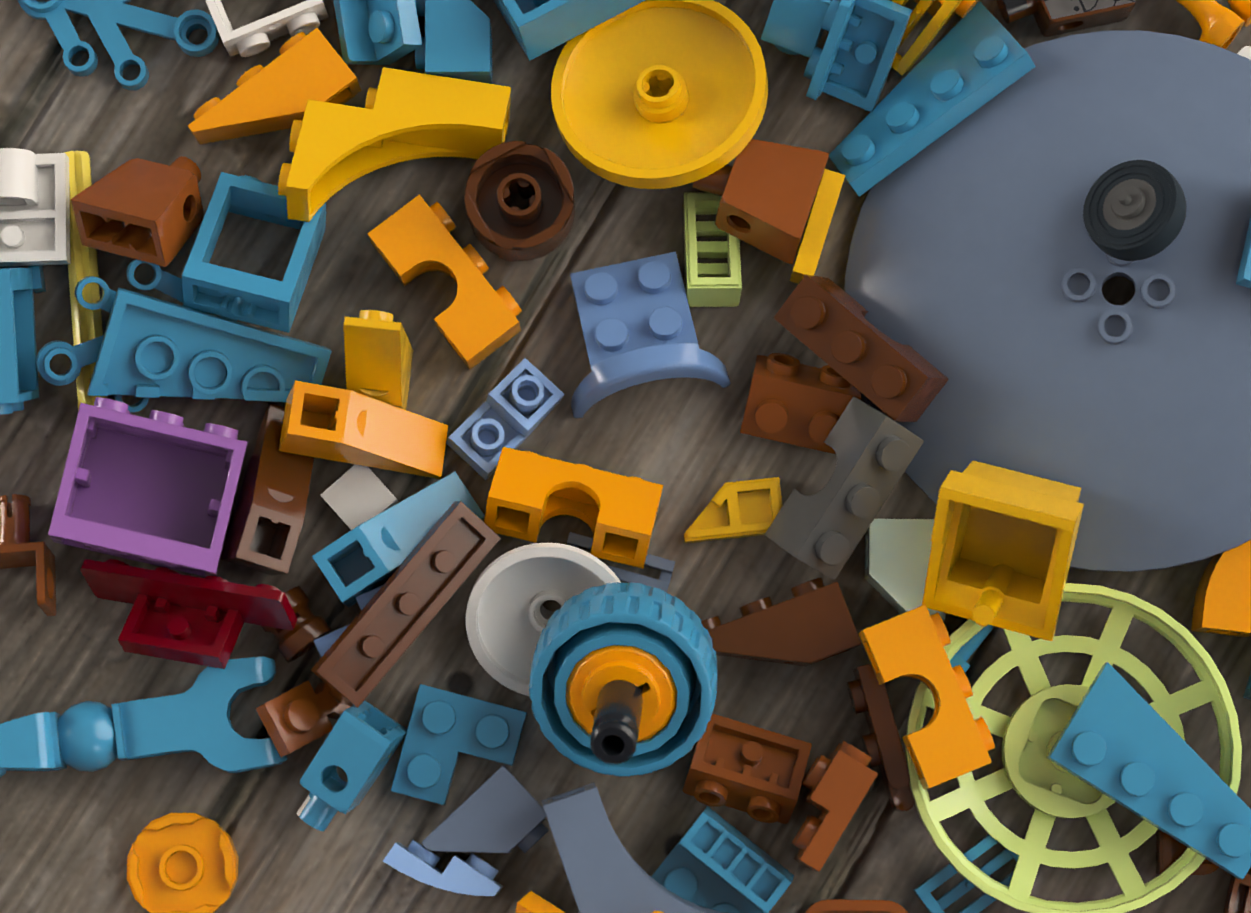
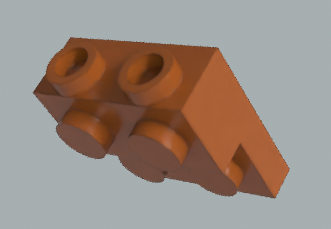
[791,741,878,872]

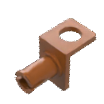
[0,494,57,616]

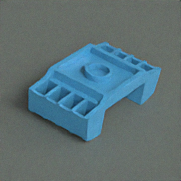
[651,806,794,913]

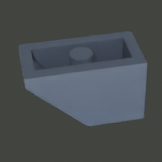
[421,765,549,853]

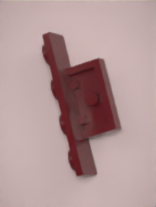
[80,559,298,669]

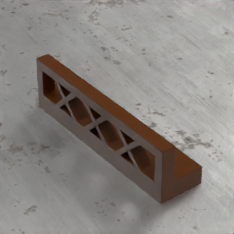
[311,501,501,708]

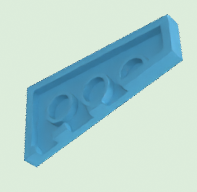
[87,287,332,402]
[1046,662,1251,879]

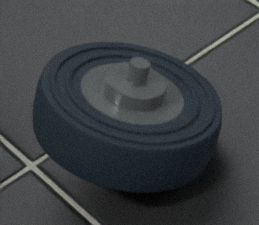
[1083,160,1187,261]

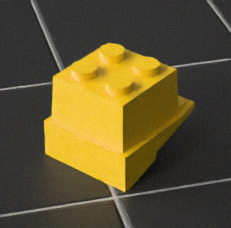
[922,460,1084,641]

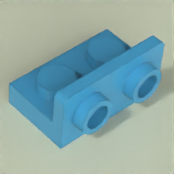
[333,0,422,65]

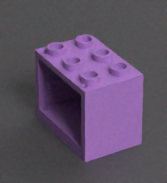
[48,397,247,577]

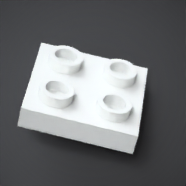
[0,148,71,267]

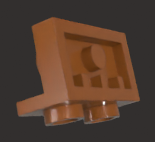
[683,713,812,824]

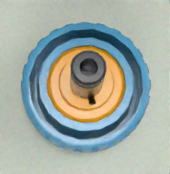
[529,582,718,776]

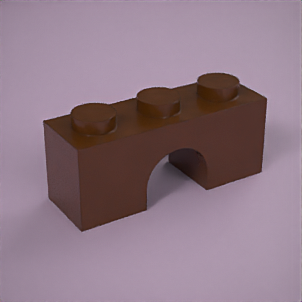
[773,274,949,422]

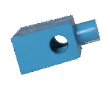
[297,700,407,831]

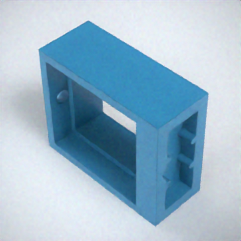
[182,172,326,333]
[0,268,39,414]

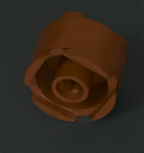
[464,141,575,262]

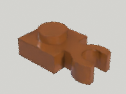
[255,680,351,757]

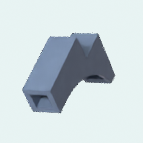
[542,782,727,913]

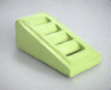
[683,192,742,307]

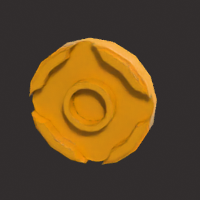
[127,813,239,913]

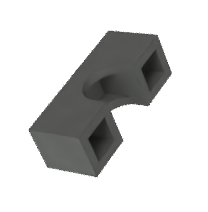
[764,396,924,581]

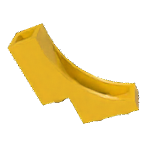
[278,67,511,222]

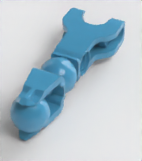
[0,656,287,778]

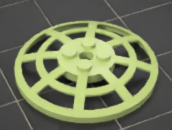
[905,583,1242,913]

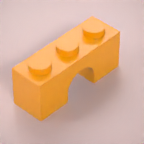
[367,194,522,370]
[484,447,663,569]
[859,604,995,789]

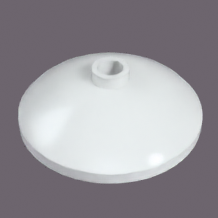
[466,542,621,696]

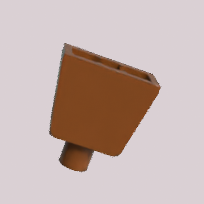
[692,139,829,265]
[71,156,204,267]

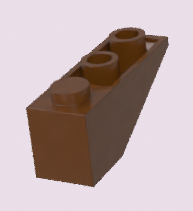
[220,403,314,576]
[701,577,862,667]

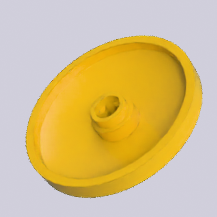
[551,0,768,189]

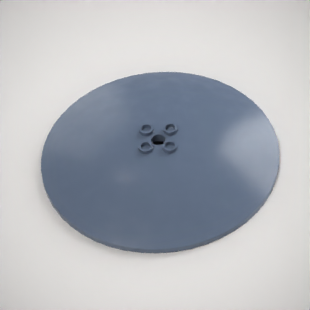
[845,31,1251,572]

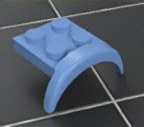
[570,251,731,418]

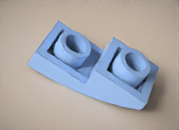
[446,358,565,480]
[383,840,503,896]

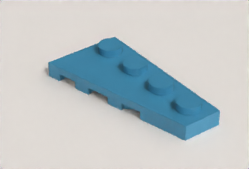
[829,1,1036,197]

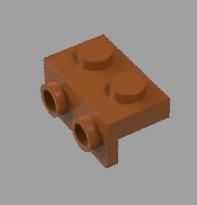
[740,353,861,454]

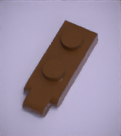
[847,663,915,811]

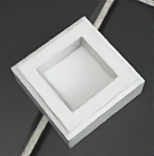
[320,464,398,530]

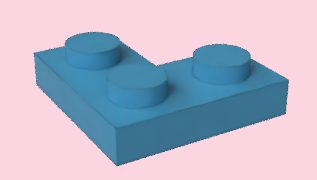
[391,684,527,805]

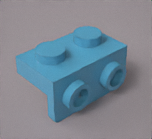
[804,0,913,112]

